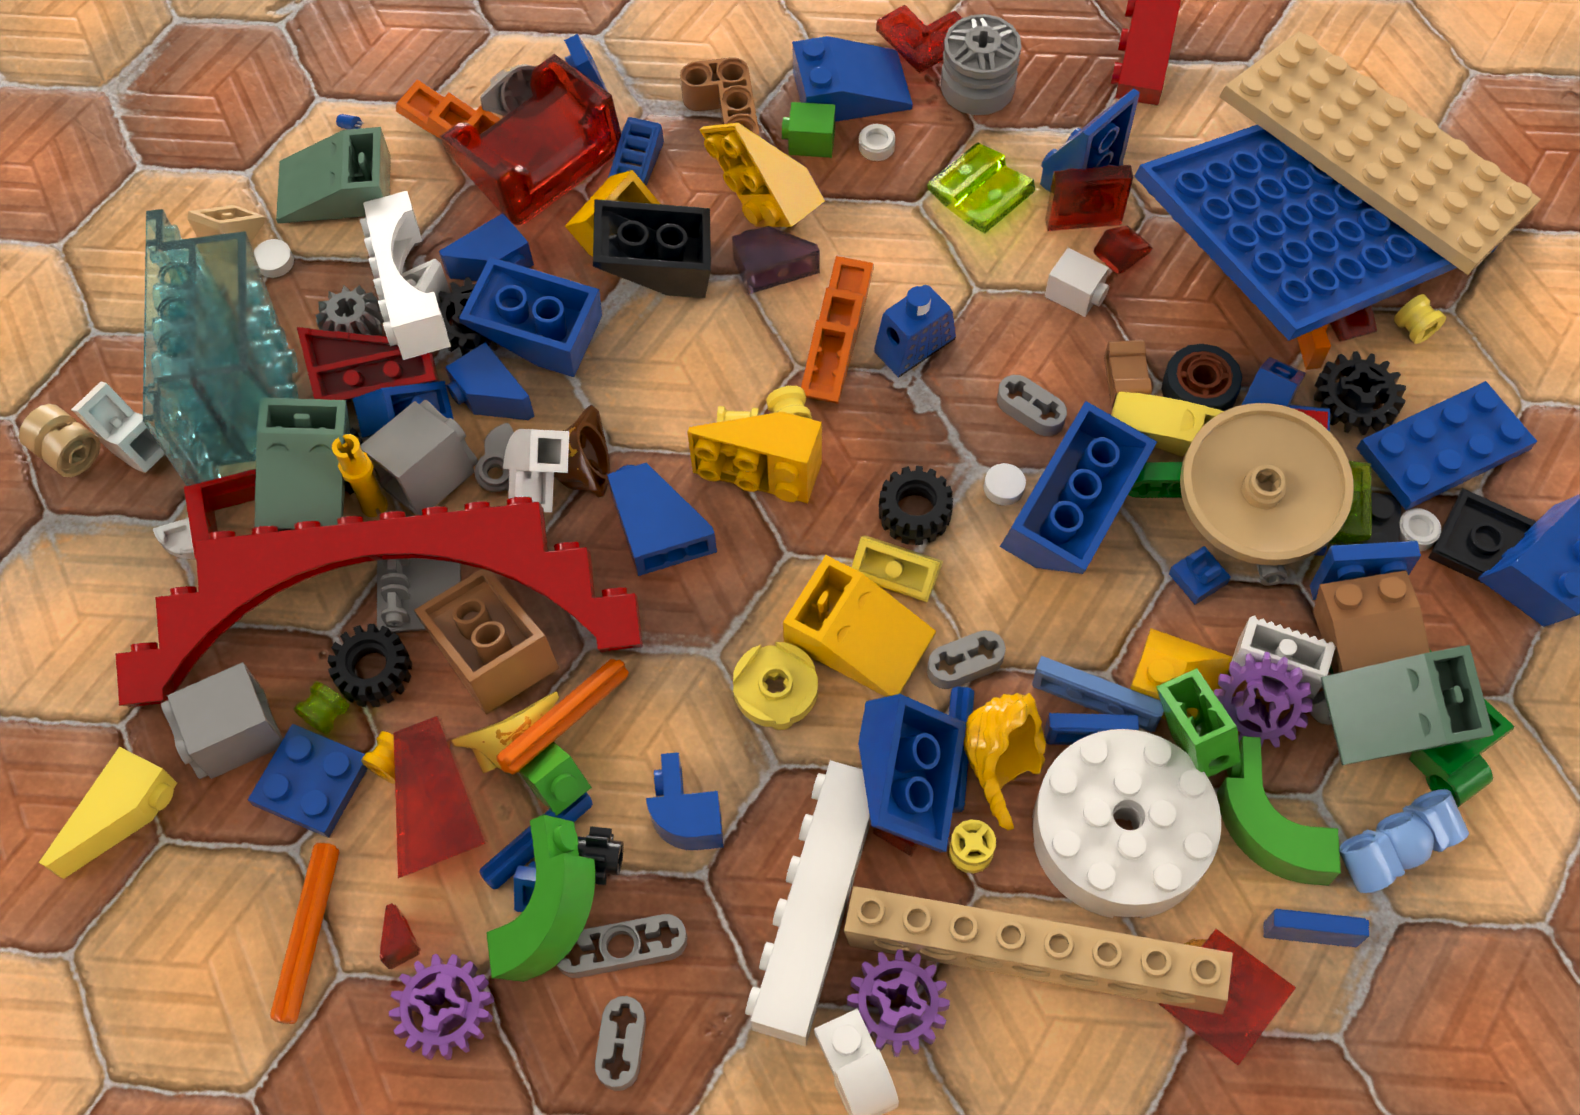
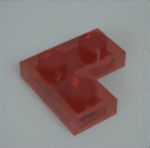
[876,5,962,74]

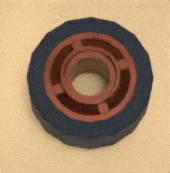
[1161,344,1243,411]

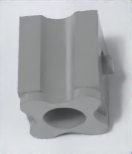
[360,400,478,515]
[161,662,283,779]

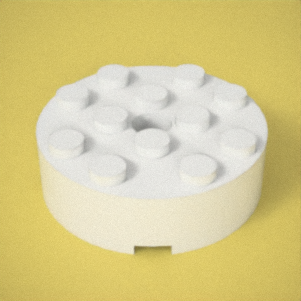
[1032,729,1221,919]

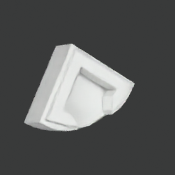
[153,518,195,559]

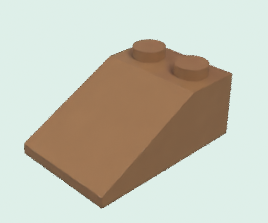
[414,569,559,714]
[1313,570,1430,674]

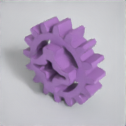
[1214,652,1313,748]
[847,949,950,1057]
[389,954,494,1060]

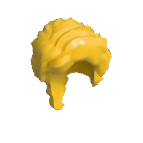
[963,693,1046,831]

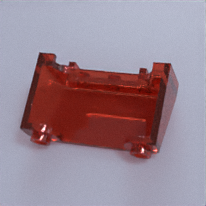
[440,54,621,225]

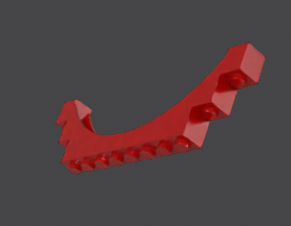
[115,497,643,707]

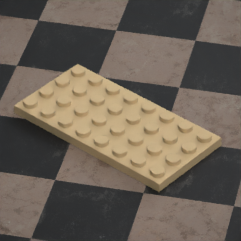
[1219,31,1541,275]

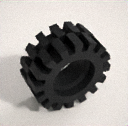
[328,624,412,708]

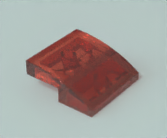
[1158,929,1296,1066]

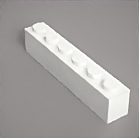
[745,760,871,1047]

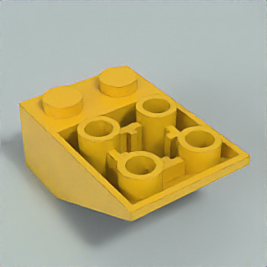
[699,123,825,227]
[687,412,822,504]
[783,555,936,697]

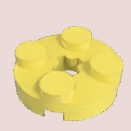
[733,642,818,730]

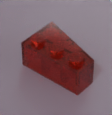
[393,716,488,878]

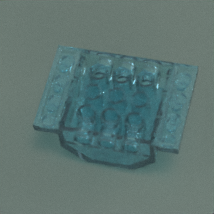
[143,209,299,486]

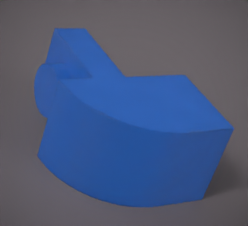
[646,752,724,850]

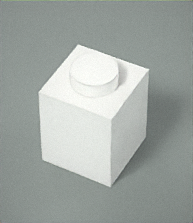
[1045,248,1110,317]

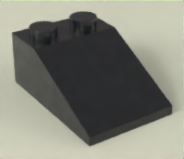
[593,199,711,298]

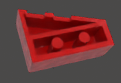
[1111,0,1181,106]
[297,327,439,403]

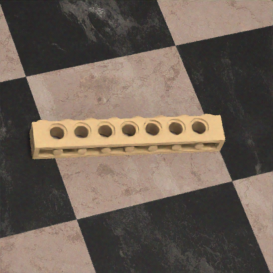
[844,886,1233,1015]

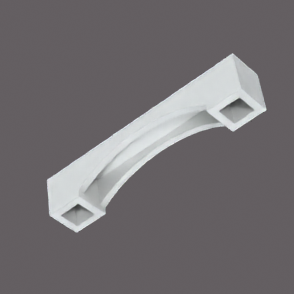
[360,191,451,360]

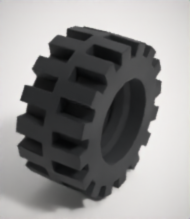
[879,466,953,545]

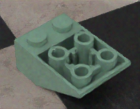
[276,127,391,223]
[254,398,350,531]
[1320,645,1493,765]

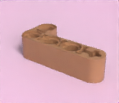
[680,57,760,137]

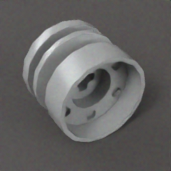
[941,14,1021,115]

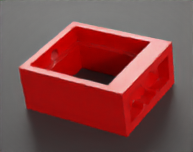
[184,469,256,559]

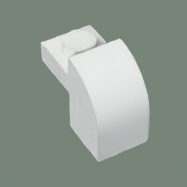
[71,382,174,473]
[503,429,569,512]
[814,1008,899,1115]

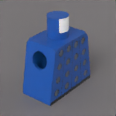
[874,285,956,378]

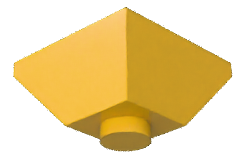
[1130,628,1233,719]

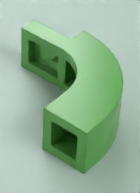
[1217,736,1341,886]
[486,815,595,982]

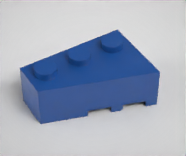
[1478,494,1580,627]

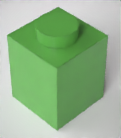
[782,102,835,158]
[519,742,592,816]

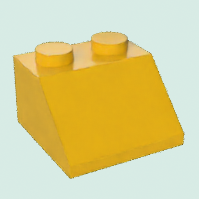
[565,170,660,257]

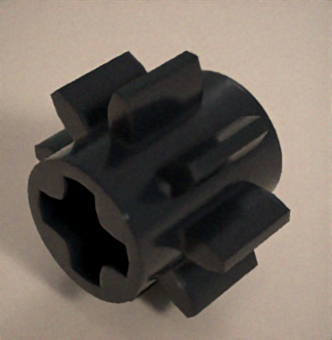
[578,826,624,885]

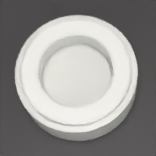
[859,124,895,161]
[253,239,294,278]
[983,463,1026,506]
[1399,508,1441,551]

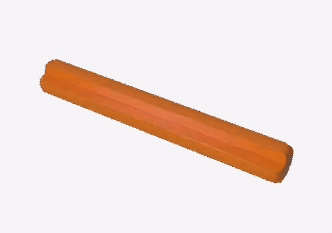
[497,659,629,775]
[270,843,340,1024]

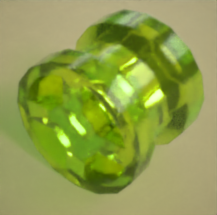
[293,681,350,735]

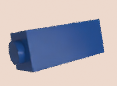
[607,463,717,576]

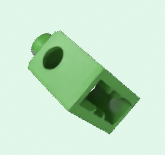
[1156,668,1240,777]

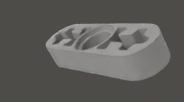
[557,914,687,978]

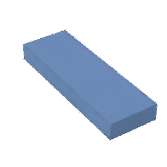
[1032,656,1164,732]

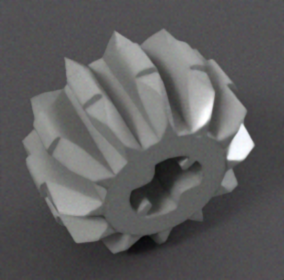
[316,285,384,336]

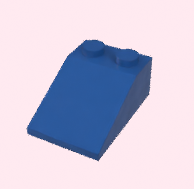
[792,36,913,122]
[1040,88,1140,210]
[459,257,602,377]
[858,694,967,853]

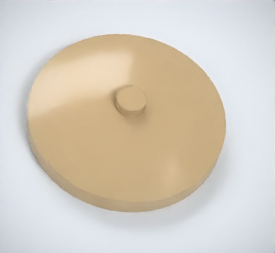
[1180,403,1354,566]

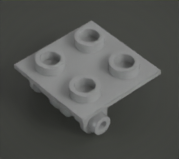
[377,559,461,633]

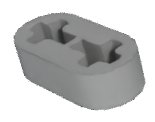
[997,375,1067,436]
[927,630,1006,689]
[595,996,646,1091]

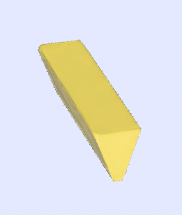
[851,536,943,602]

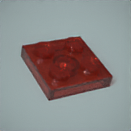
[1045,165,1133,231]

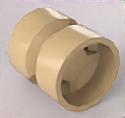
[19,404,101,477]

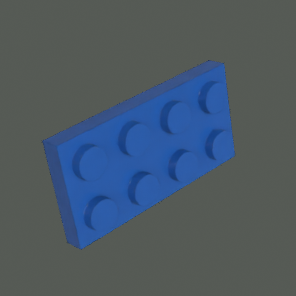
[1356,381,1537,510]

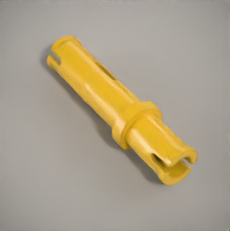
[332,434,388,517]

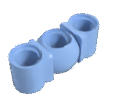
[1339,789,1469,893]

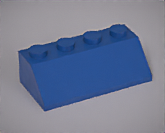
[1000,401,1157,574]

